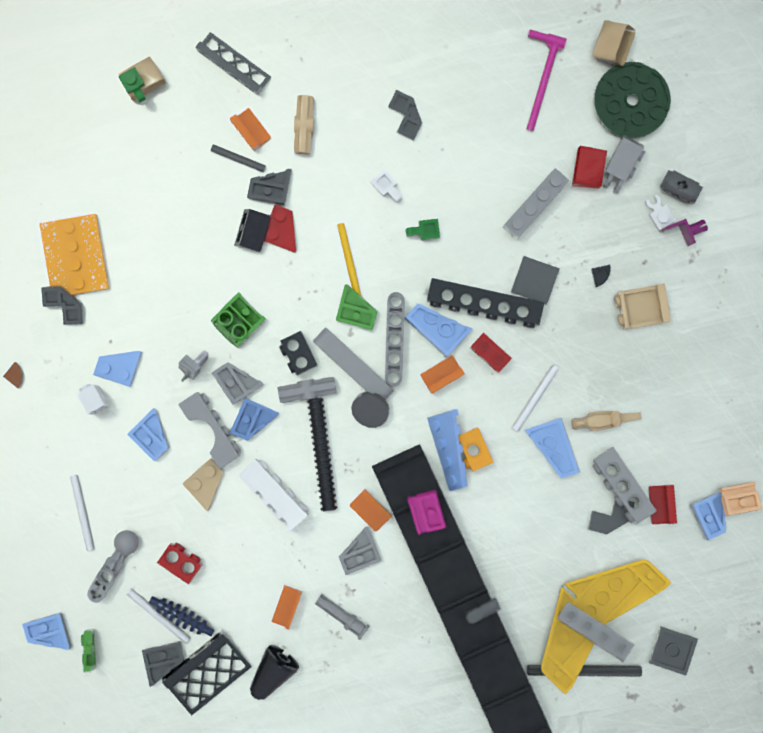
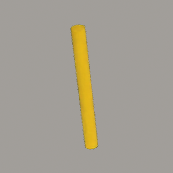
[337,223,362,297]

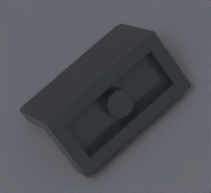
[234,209,270,252]

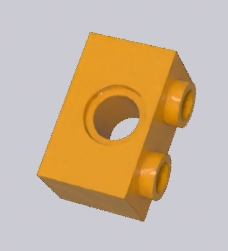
[458,427,494,472]

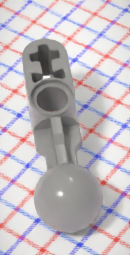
[87,530,139,603]

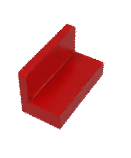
[648,485,677,525]

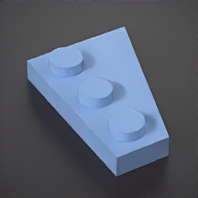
[405,303,472,357]
[525,418,580,478]

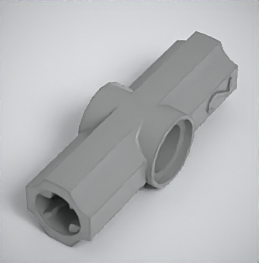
[277,377,337,403]

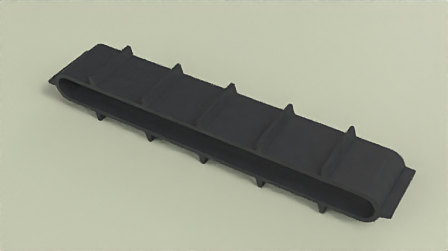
[372,444,552,733]

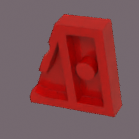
[264,204,296,254]

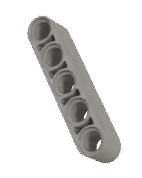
[385,292,405,387]
[313,327,394,400]

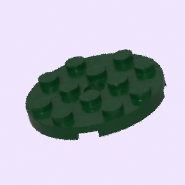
[594,62,671,139]

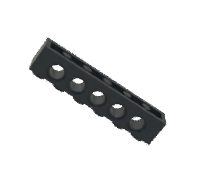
[426,278,545,329]

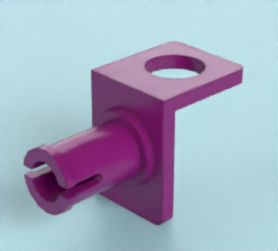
[661,219,708,246]

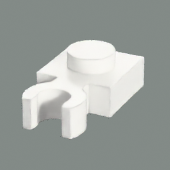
[645,195,676,231]

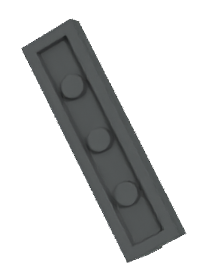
[195,32,271,95]

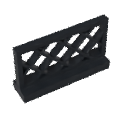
[162,630,252,716]

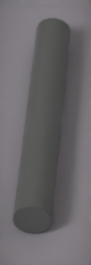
[210,144,266,172]

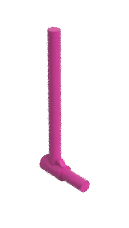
[526,29,567,131]

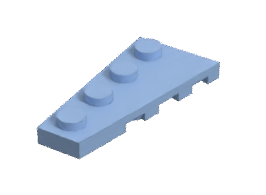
[427,409,467,491]

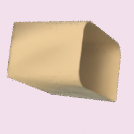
[592,21,636,66]
[118,56,167,101]

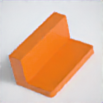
[229,108,271,151]
[420,356,465,394]
[349,489,392,532]
[271,585,303,630]

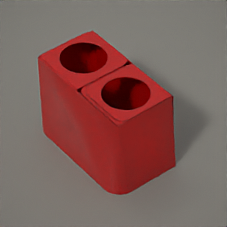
[572,145,607,189]

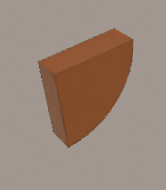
[3,362,22,389]

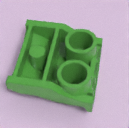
[211,292,266,348]

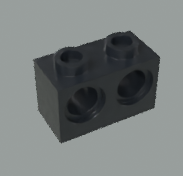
[279,331,318,376]

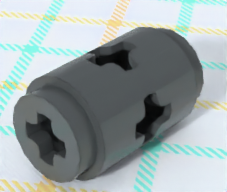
[660,170,703,203]

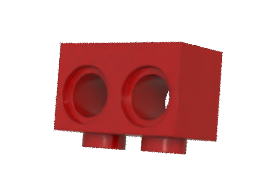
[470,332,512,373]
[157,542,203,585]

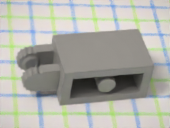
[604,135,645,193]

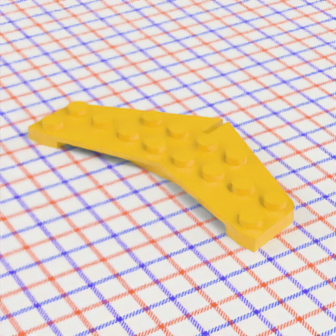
[541,560,672,695]

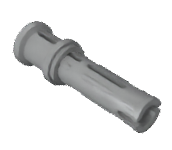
[315,594,370,640]

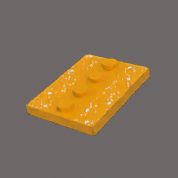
[39,213,110,295]

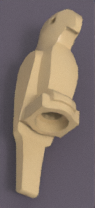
[571,411,641,431]

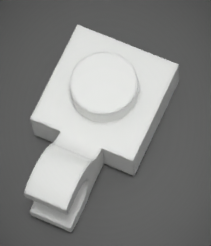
[371,169,402,203]

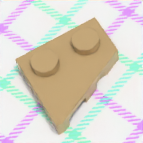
[182,458,224,511]

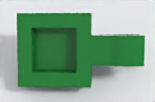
[118,67,146,103]
[406,219,440,240]

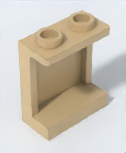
[615,283,671,330]

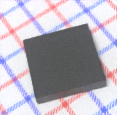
[511,256,560,305]
[649,626,698,675]

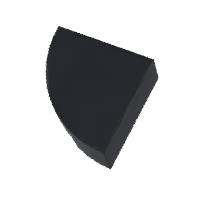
[591,265,611,288]

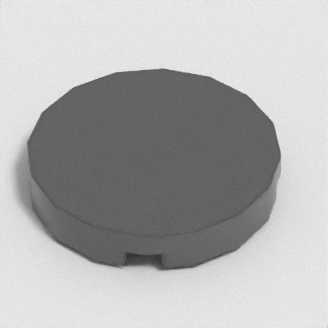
[351,392,389,428]

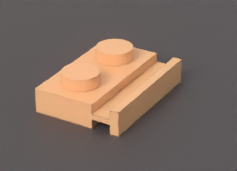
[719,482,762,517]

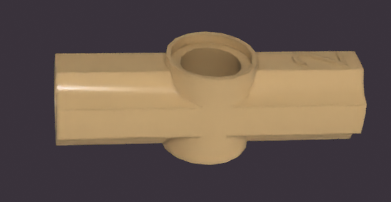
[294,95,314,155]

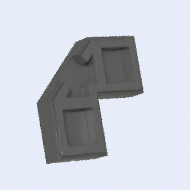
[388,90,422,141]
[41,286,83,325]
[588,501,635,534]

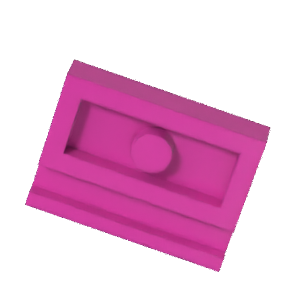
[408,490,446,535]

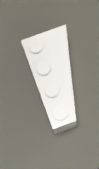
[239,459,309,532]

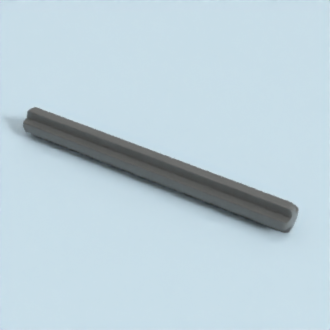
[527,665,642,677]

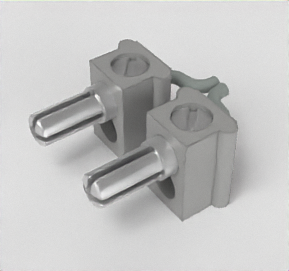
[178,350,209,382]

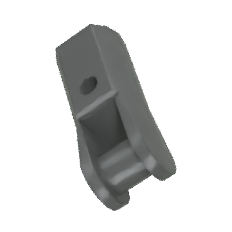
[466,597,501,623]

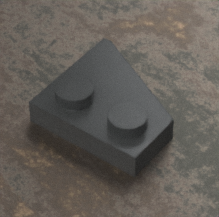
[247,168,292,206]
[142,641,184,687]

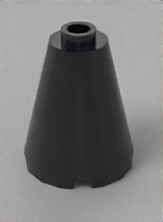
[249,645,299,700]

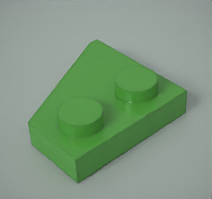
[336,284,377,330]
[81,629,96,672]

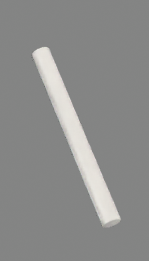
[511,364,559,432]
[70,475,94,551]
[127,589,190,644]

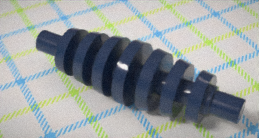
[149,596,215,637]

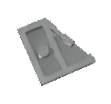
[212,362,264,405]
[339,526,381,575]

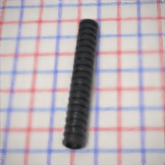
[307,398,337,511]

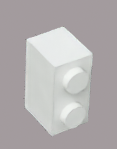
[76,384,110,415]

